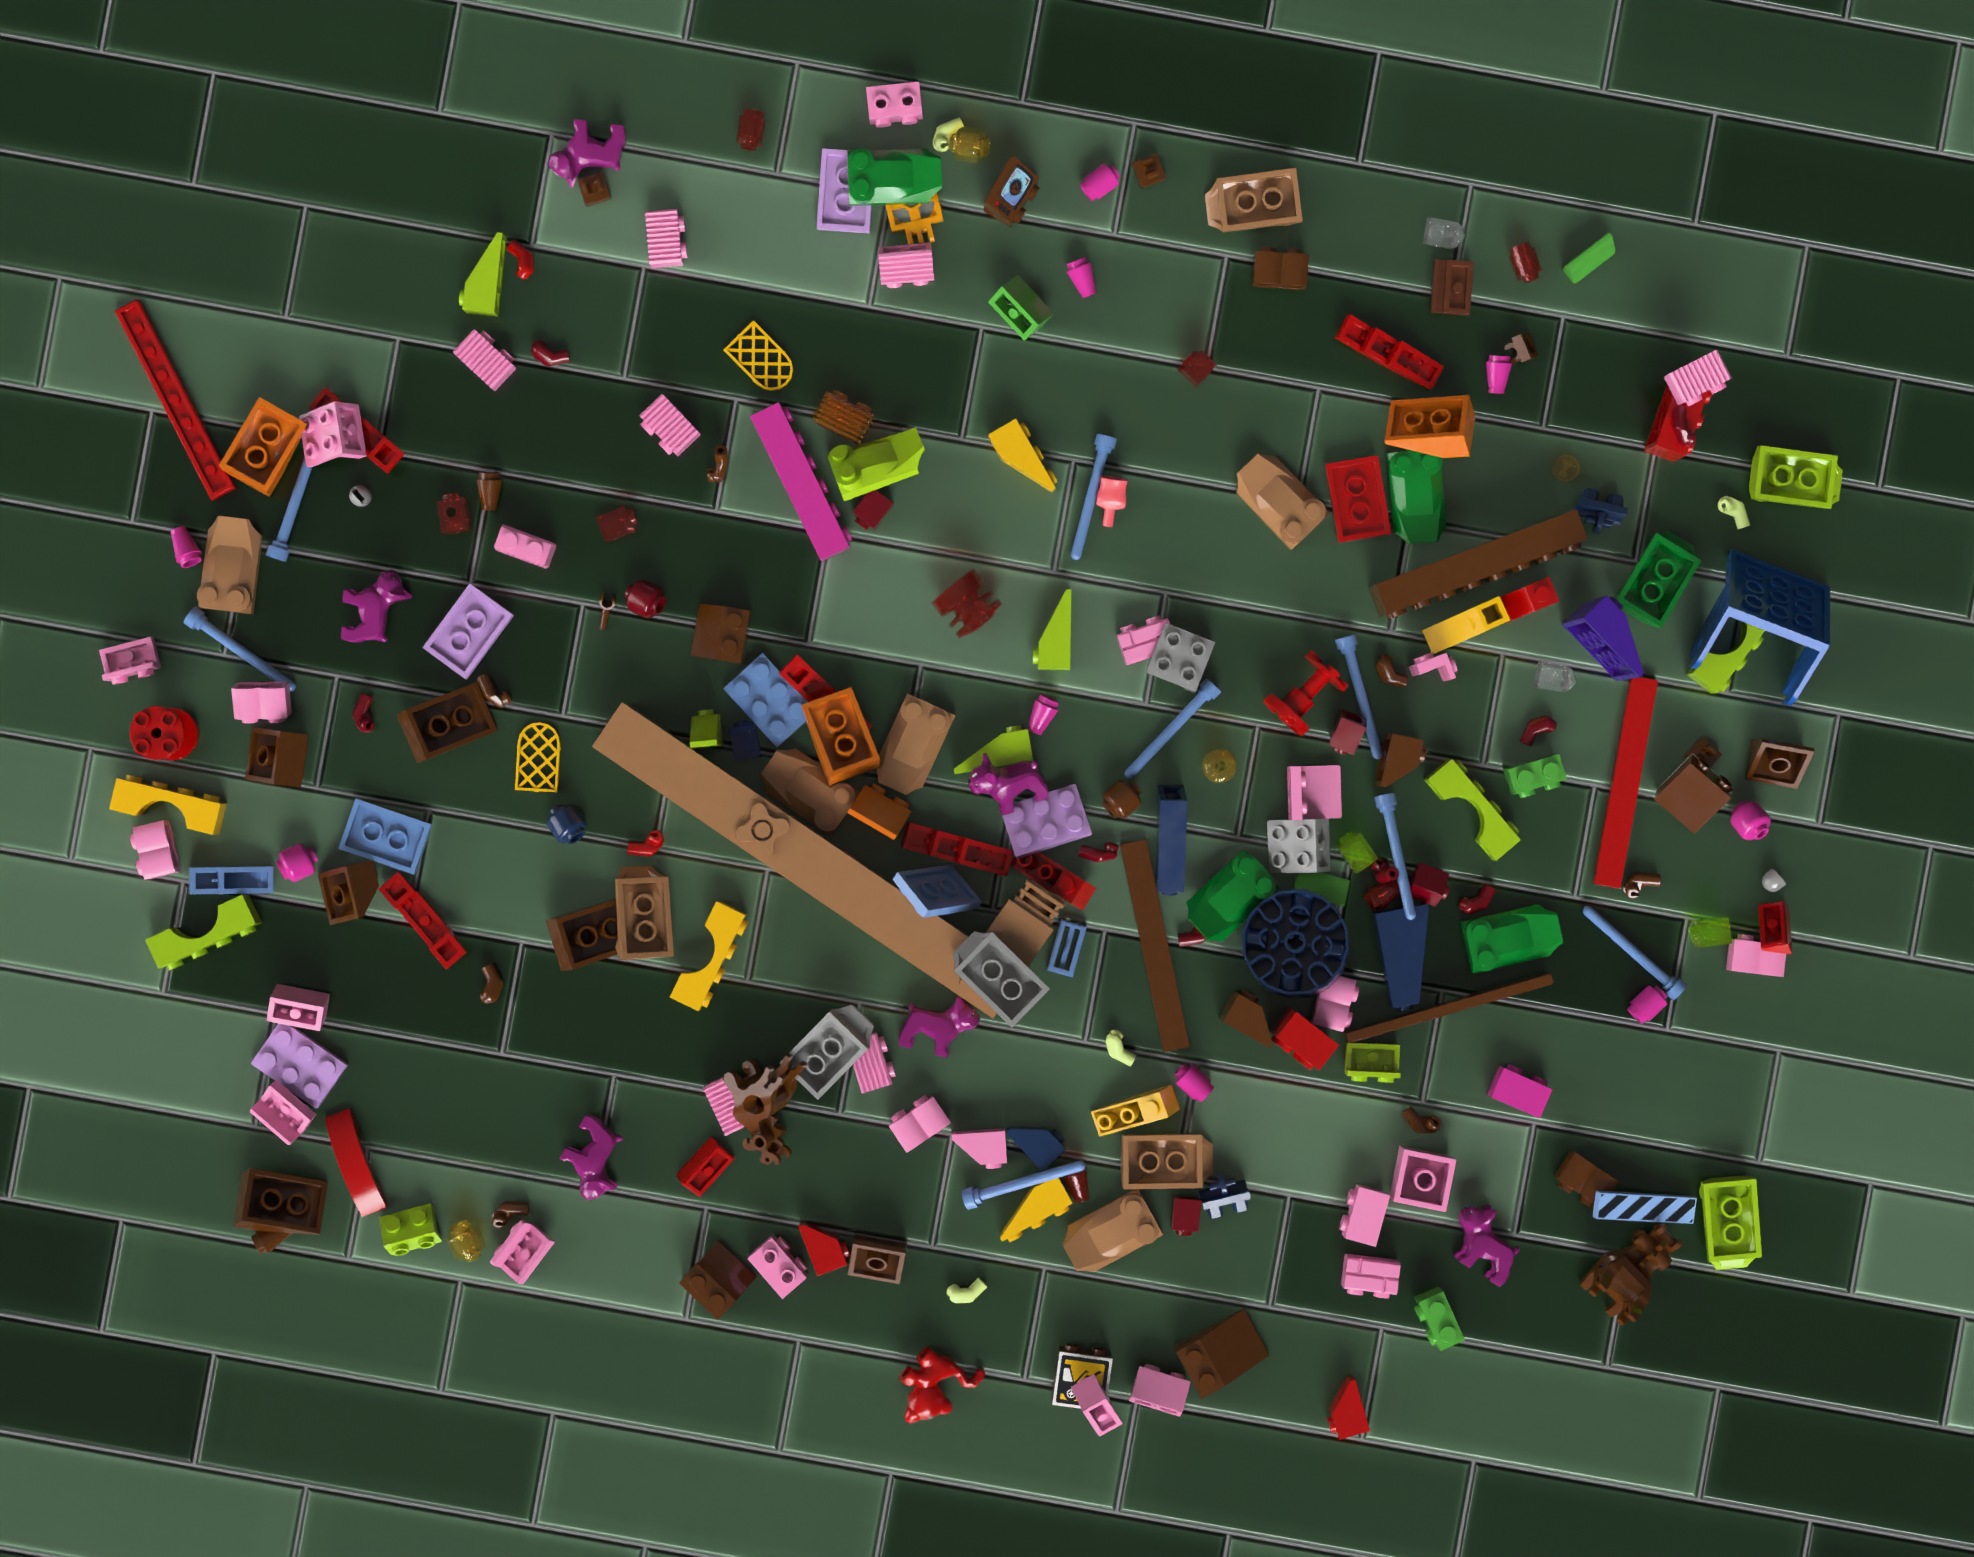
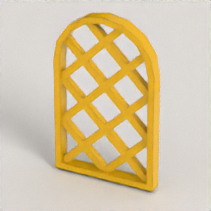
[723,320,793,391]
[515,722,561,792]

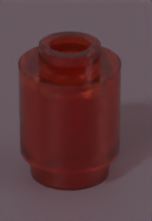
[736,109,766,151]
[1509,242,1543,284]

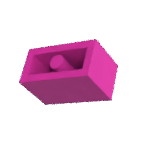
[1487,1064,1553,1119]

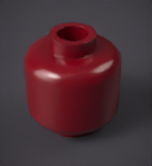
[625,580,666,618]

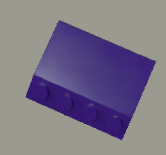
[1562,595,1644,681]

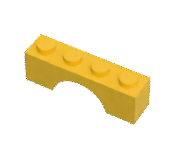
[109,774,227,835]
[670,900,748,1011]

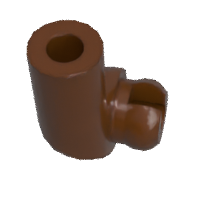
[707,445,729,483]
[1375,654,1409,688]
[477,674,512,708]
[1623,872,1661,899]
[480,963,503,1004]
[1401,1106,1441,1134]
[492,1201,529,1228]

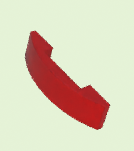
[309,387,405,474]
[778,654,873,730]
[378,872,467,970]
[325,1108,388,1217]

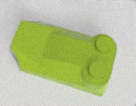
[828,427,925,501]
[1749,445,1843,509]
[1699,1176,1762,1270]

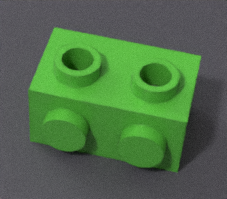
[988,275,1054,341]
[1503,754,1567,798]
[1414,1286,1465,1351]

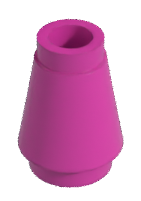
[1066,257,1097,298]
[1486,355,1512,394]
[170,526,202,568]
[1027,694,1059,735]

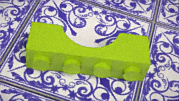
[1686,620,1765,694]
[1424,759,1520,861]
[145,894,262,971]

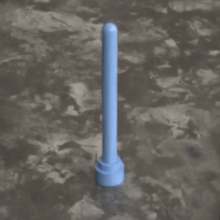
[1071,434,1117,560]
[266,456,312,562]
[183,606,296,691]
[1335,634,1383,759]
[1125,678,1221,779]
[1374,793,1416,920]
[1582,906,1687,1000]
[962,1161,1085,1210]

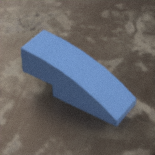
[188,866,274,894]

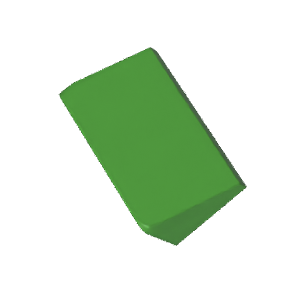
[1563,233,1615,284]
[1292,872,1350,906]

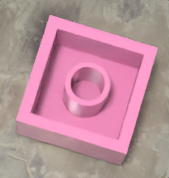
[1390,1145,1456,1212]

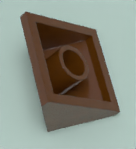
[1745,739,1815,789]
[848,1234,907,1284]

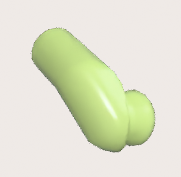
[933,117,964,152]
[1717,496,1750,529]
[1105,1029,1136,1067]
[947,1277,987,1303]

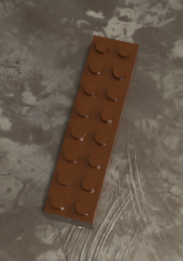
[1369,509,1588,620]

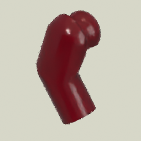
[531,340,570,366]
[1673,406,1696,446]
[352,693,375,733]
[1519,715,1557,747]
[1078,842,1119,862]
[1459,884,1496,915]
[1177,926,1206,947]

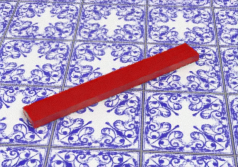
[114,299,237,501]
[1593,677,1658,889]

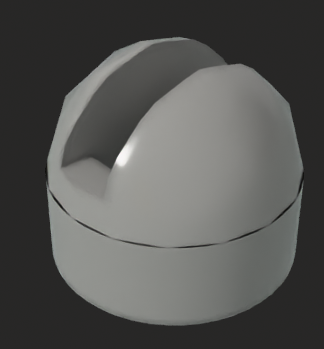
[349,485,372,507]
[1762,868,1786,892]

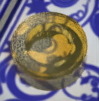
[1552,455,1580,482]

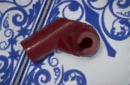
[1370,857,1399,883]

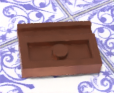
[1430,259,1474,316]

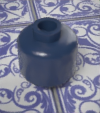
[547,804,587,844]

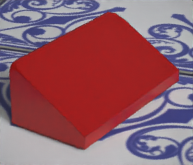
[1758,901,1792,954]
[676,1137,735,1197]

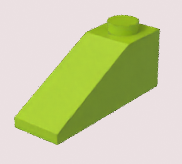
[459,232,507,317]
[1033,589,1071,670]
[690,709,724,749]
[954,725,1033,774]

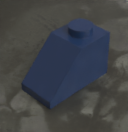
[1006,1126,1066,1171]

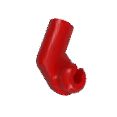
[507,239,534,279]
[627,830,665,857]

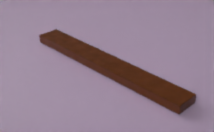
[1120,839,1190,1052]
[1343,972,1554,1043]

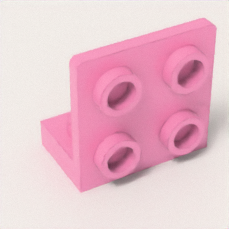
[299,401,366,467]
[1287,765,1342,820]

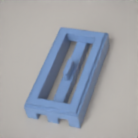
[1047,919,1087,978]

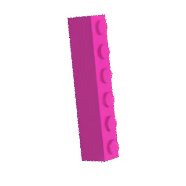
[750,402,852,562]

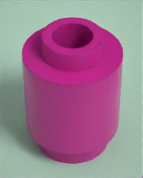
[1079,163,1120,202]
[1627,985,1667,1024]
[1174,1063,1214,1102]

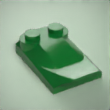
[847,148,942,206]
[1386,450,1446,544]
[1616,530,1702,629]
[1185,849,1279,942]
[1460,904,1563,973]

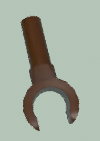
[599,591,617,630]

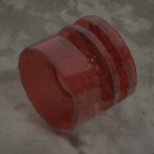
[931,569,1002,638]

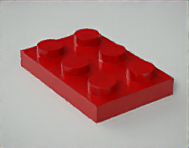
[1325,455,1391,543]

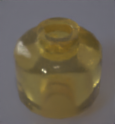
[949,127,990,164]
[1201,749,1237,783]
[446,1220,486,1262]

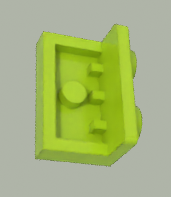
[1344,1042,1401,1083]
[379,1203,442,1256]

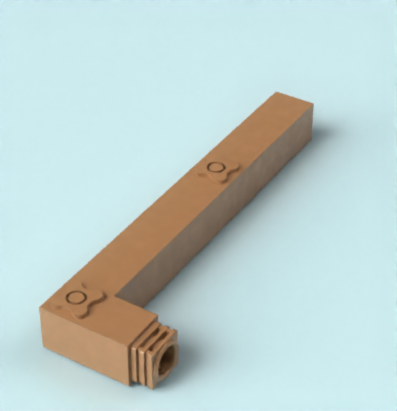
[592,702,1064,1018]

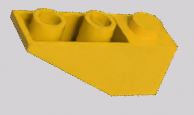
[988,419,1057,493]
[1422,596,1510,654]
[1091,1084,1180,1137]
[1000,1178,1072,1242]

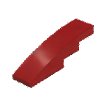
[1335,314,1444,390]
[901,822,1014,876]

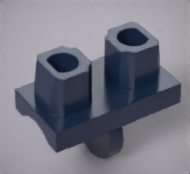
[1574,488,1628,534]
[1199,1173,1251,1219]

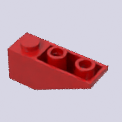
[1010,852,1096,911]

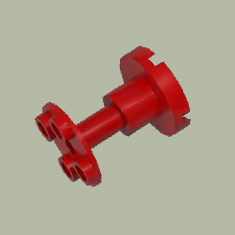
[1263,650,1348,737]
[129,706,200,761]

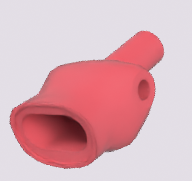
[1096,476,1128,527]

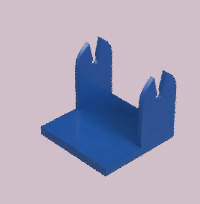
[1688,549,1830,706]

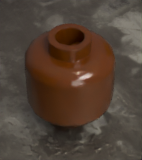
[1102,779,1142,819]

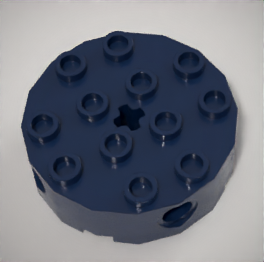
[1242,889,1349,999]

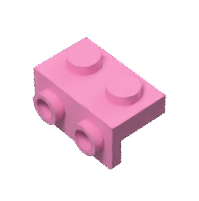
[99,637,161,685]
[1409,652,1457,681]
[250,1080,317,1145]
[490,1220,555,1285]

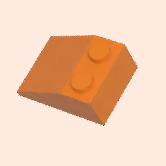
[1385,395,1475,458]
[219,397,307,497]
[801,687,880,786]
[847,783,912,840]

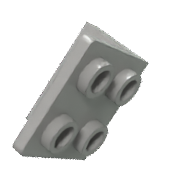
[1147,624,1215,693]
[1267,819,1330,873]

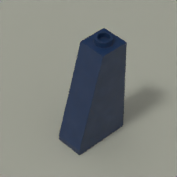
[1156,785,1187,896]
[1372,903,1429,1012]

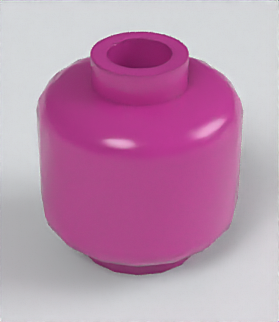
[1730,801,1771,840]
[276,843,318,882]

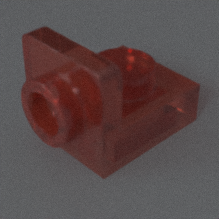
[596,505,638,543]

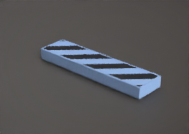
[1593,1190,1697,1224]

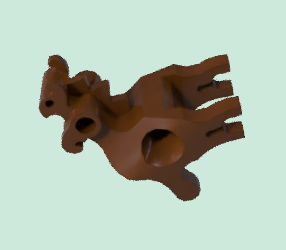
[723,1053,807,1165]
[1580,1223,1683,1325]

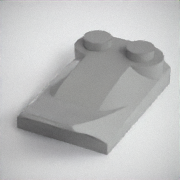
[952,931,1050,1028]
[780,1005,874,1100]

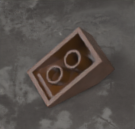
[397,682,497,764]
[545,899,618,971]
[233,1168,328,1235]
[1174,1308,1269,1399]

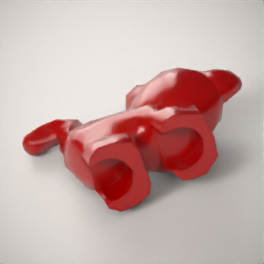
[898,1347,985,1424]

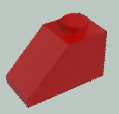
[1500,577,1559,623]
[798,1221,851,1276]
[1327,1375,1370,1440]

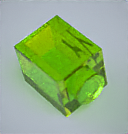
[1335,831,1379,874]
[1688,916,1732,948]

